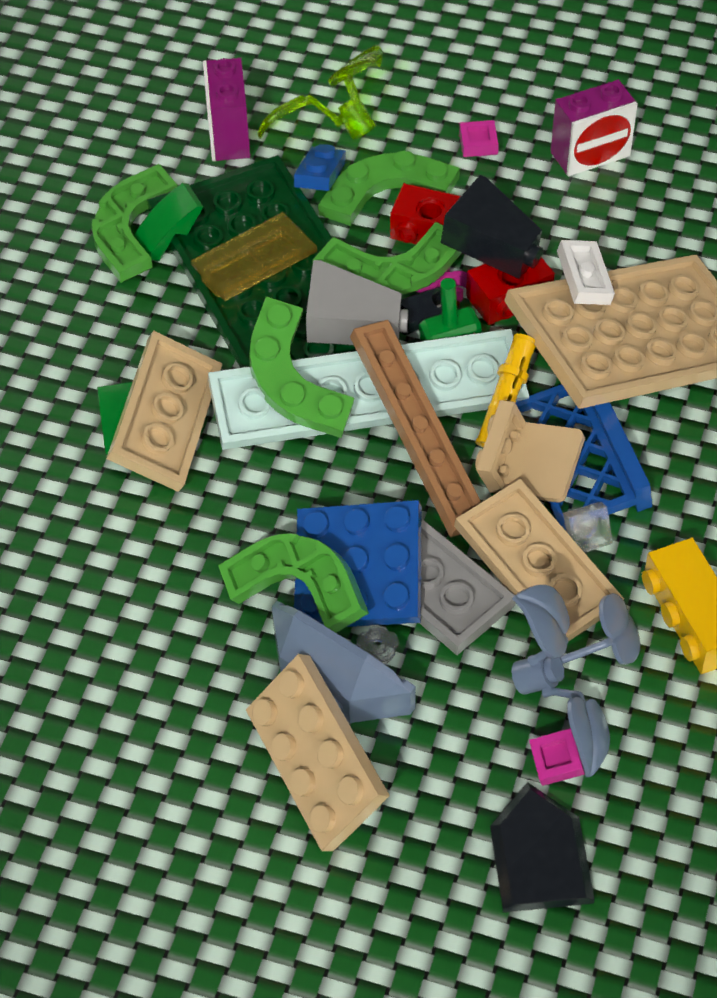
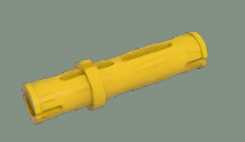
[475,333,536,448]

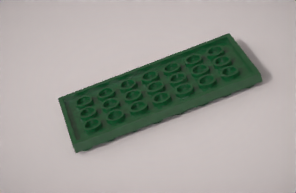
[147,155,401,368]

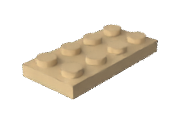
[106,331,222,492]
[454,479,624,641]
[246,654,390,851]

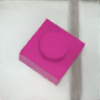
[459,120,499,157]
[529,728,585,786]

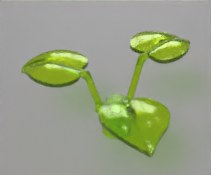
[258,45,382,141]

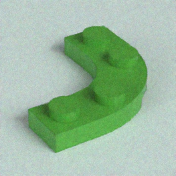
[318,151,460,226]
[92,164,177,283]
[312,222,461,295]
[249,297,355,438]
[218,533,369,633]

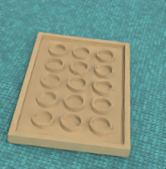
[504,254,717,409]

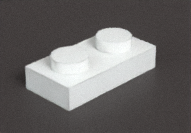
[557,240,615,305]

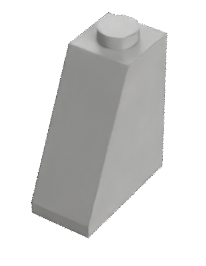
[306,260,408,345]

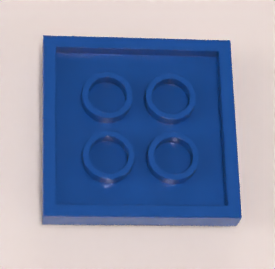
[294,500,422,627]

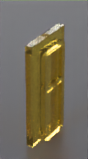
[191,212,317,301]

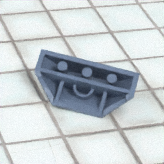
[272,601,416,723]

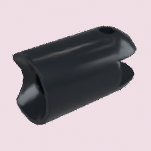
[400,287,460,335]

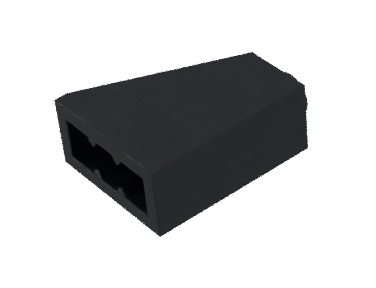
[440,175,543,279]

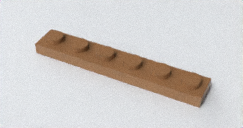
[350,320,481,537]

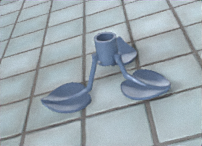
[512,585,640,778]

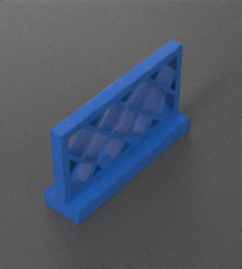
[515,384,652,530]

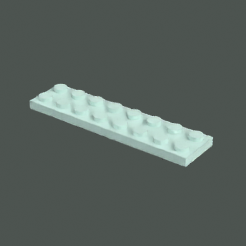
[208,329,529,450]

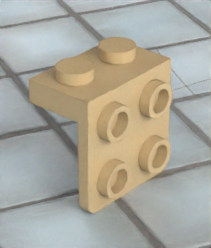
[475,400,585,503]

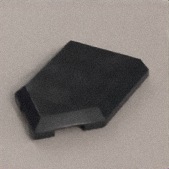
[490,782,595,913]

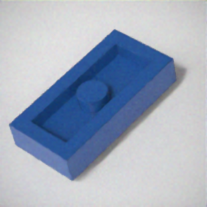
[294,144,346,191]

